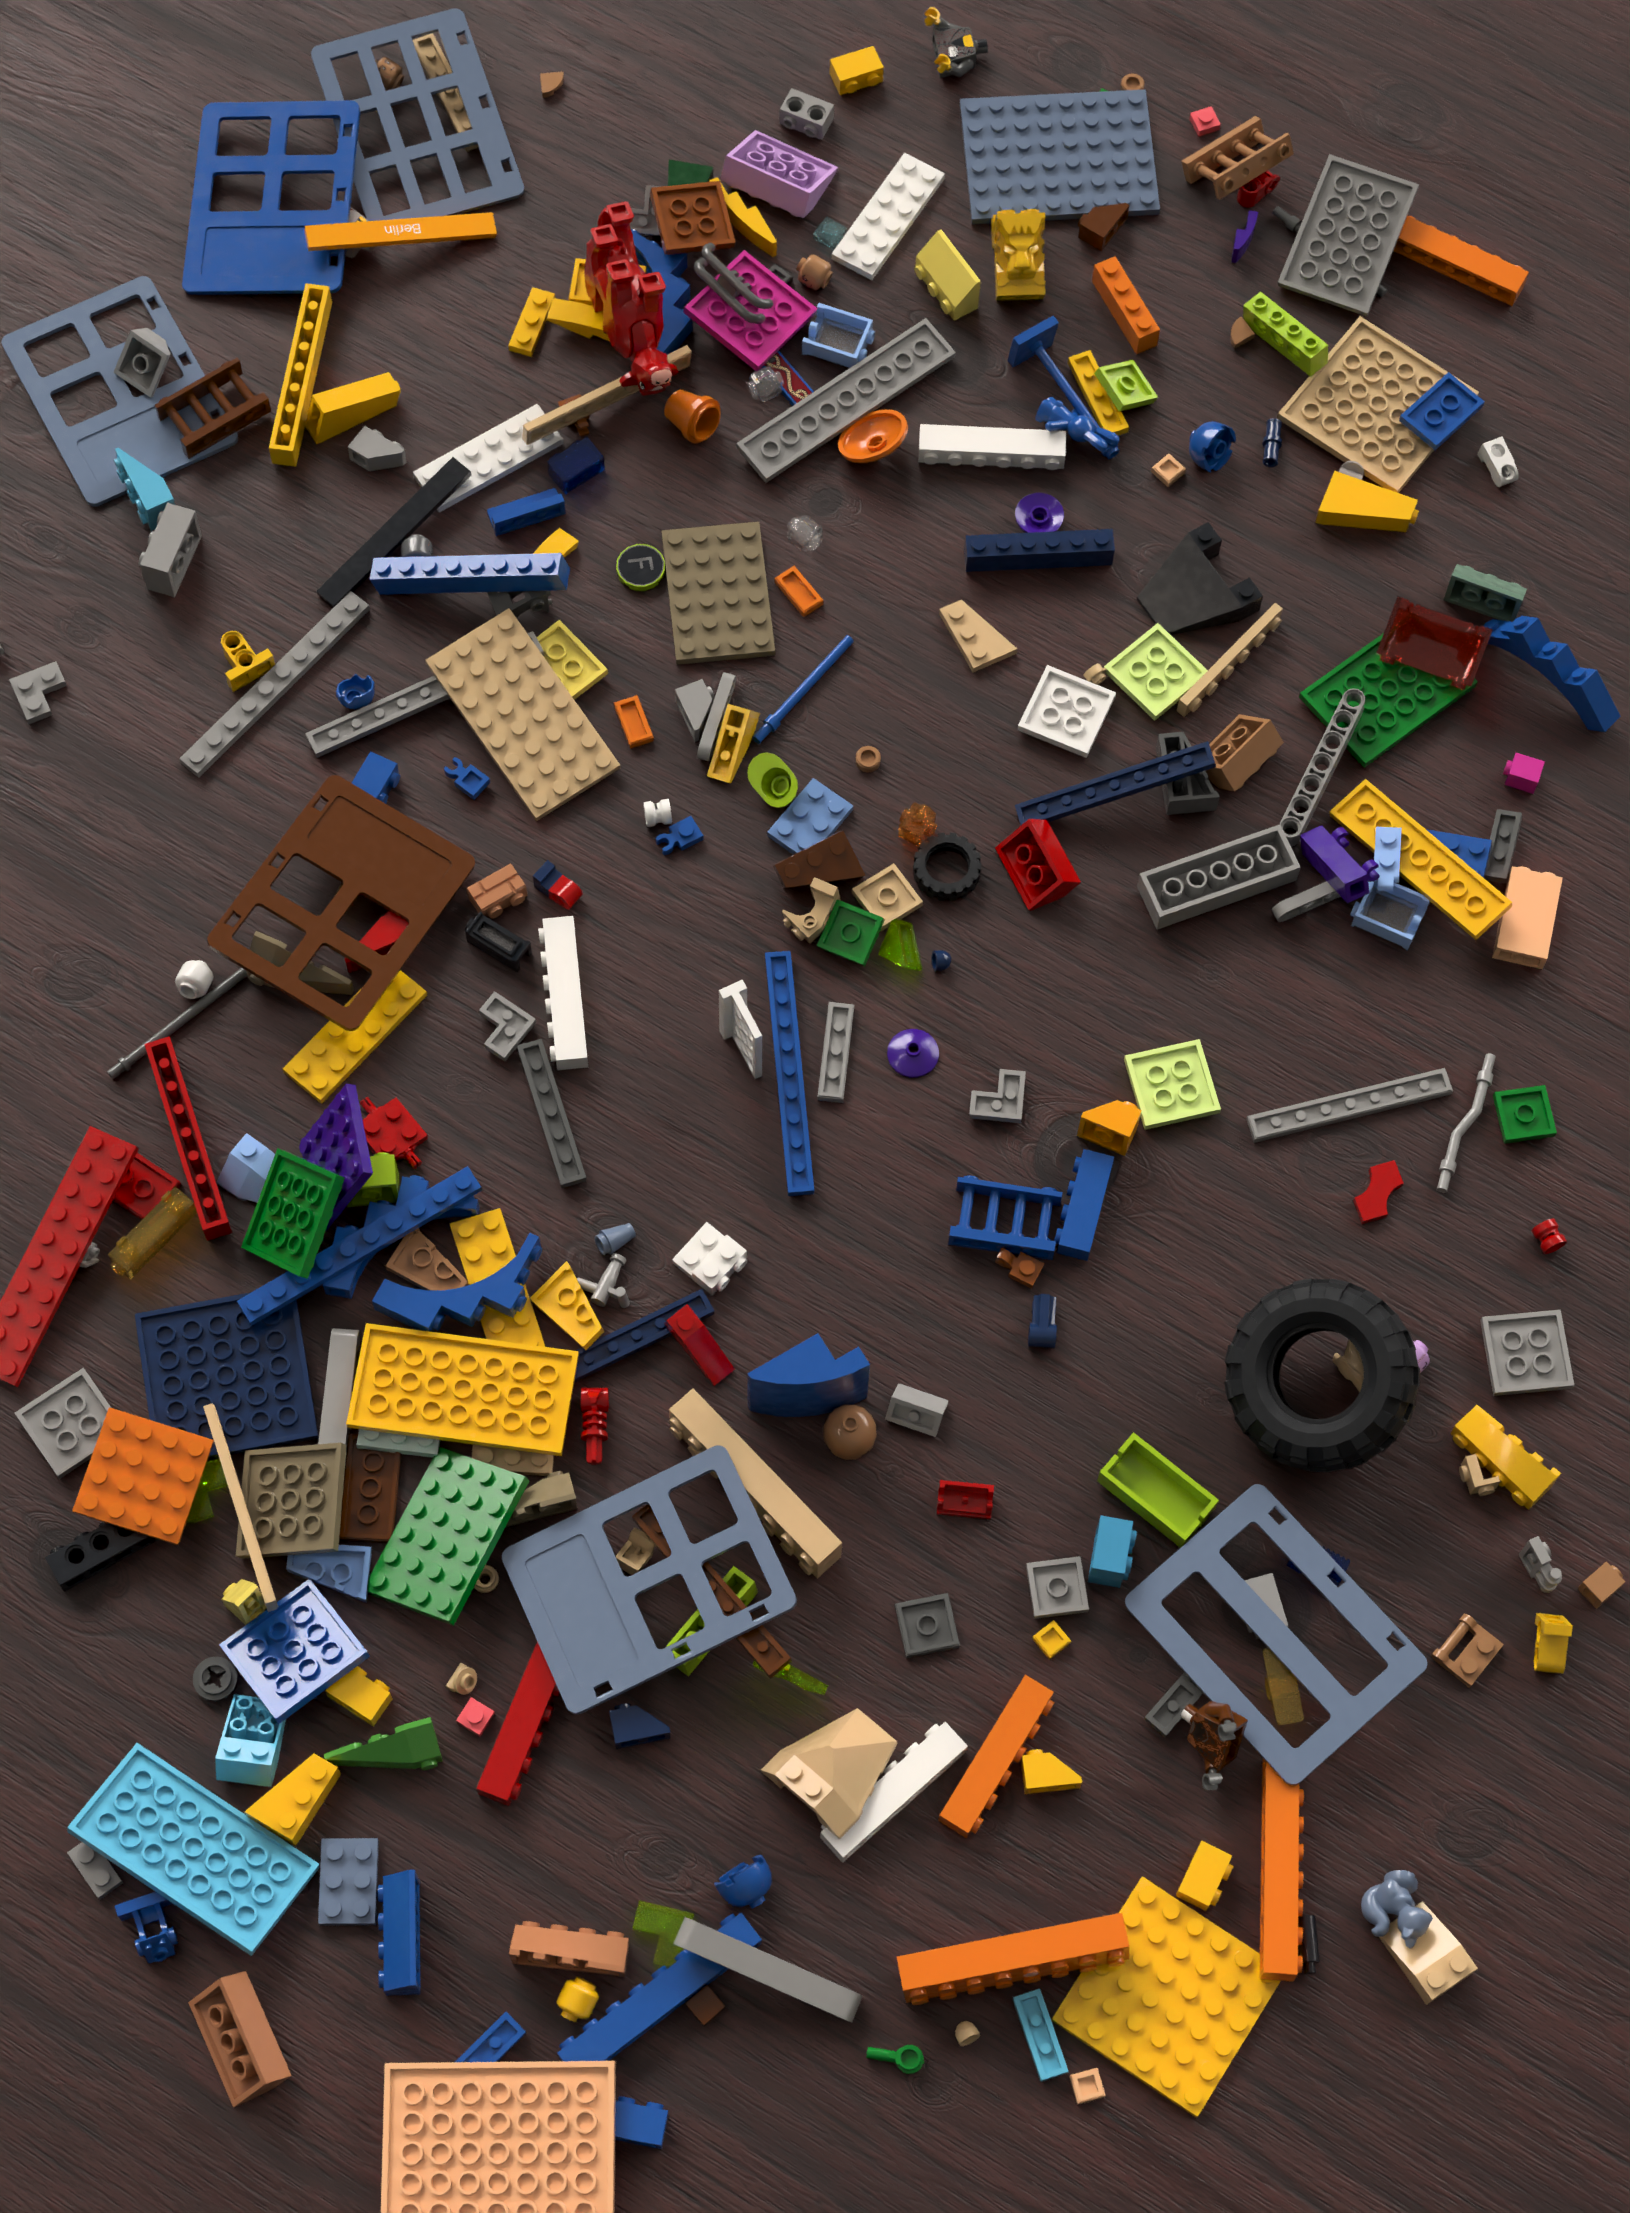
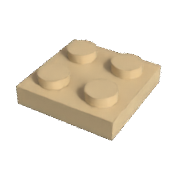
[852,863,923,932]

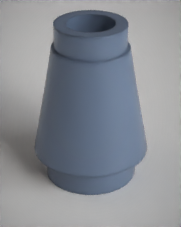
[594,1223,636,1255]

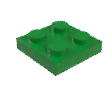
[817,899,885,967]
[1493,1085,1557,1144]

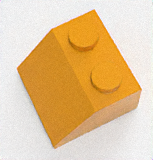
[1077,1100,1142,1156]

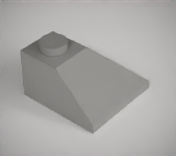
[114,328,170,397]

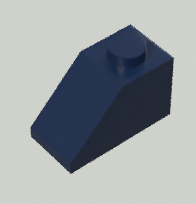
[609,1703,671,1749]

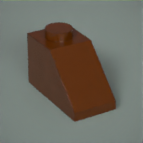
[1078,203,1130,251]

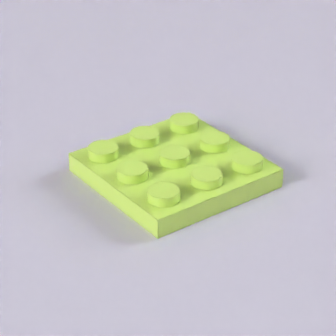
[1104,623,1208,721]
[1124,1039,1221,1130]

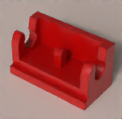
[936,1480,994,1519]

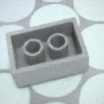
[139,503,202,597]

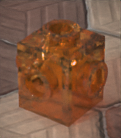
[898,802,938,847]

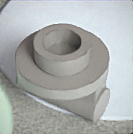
[1339,461,1364,480]

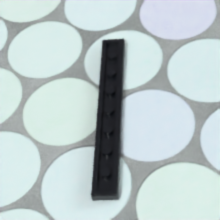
[316,457,472,608]

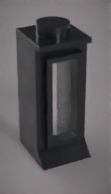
[465,912,532,973]

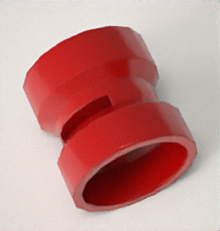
[1532,1218,1567,1254]

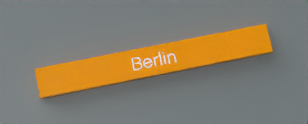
[304,212,497,251]

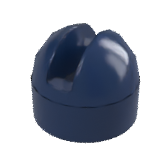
[931,950,952,971]

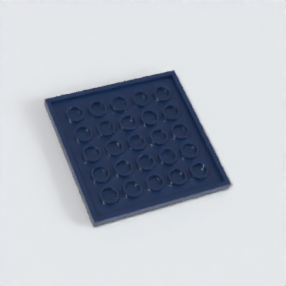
[135,1292,319,1459]

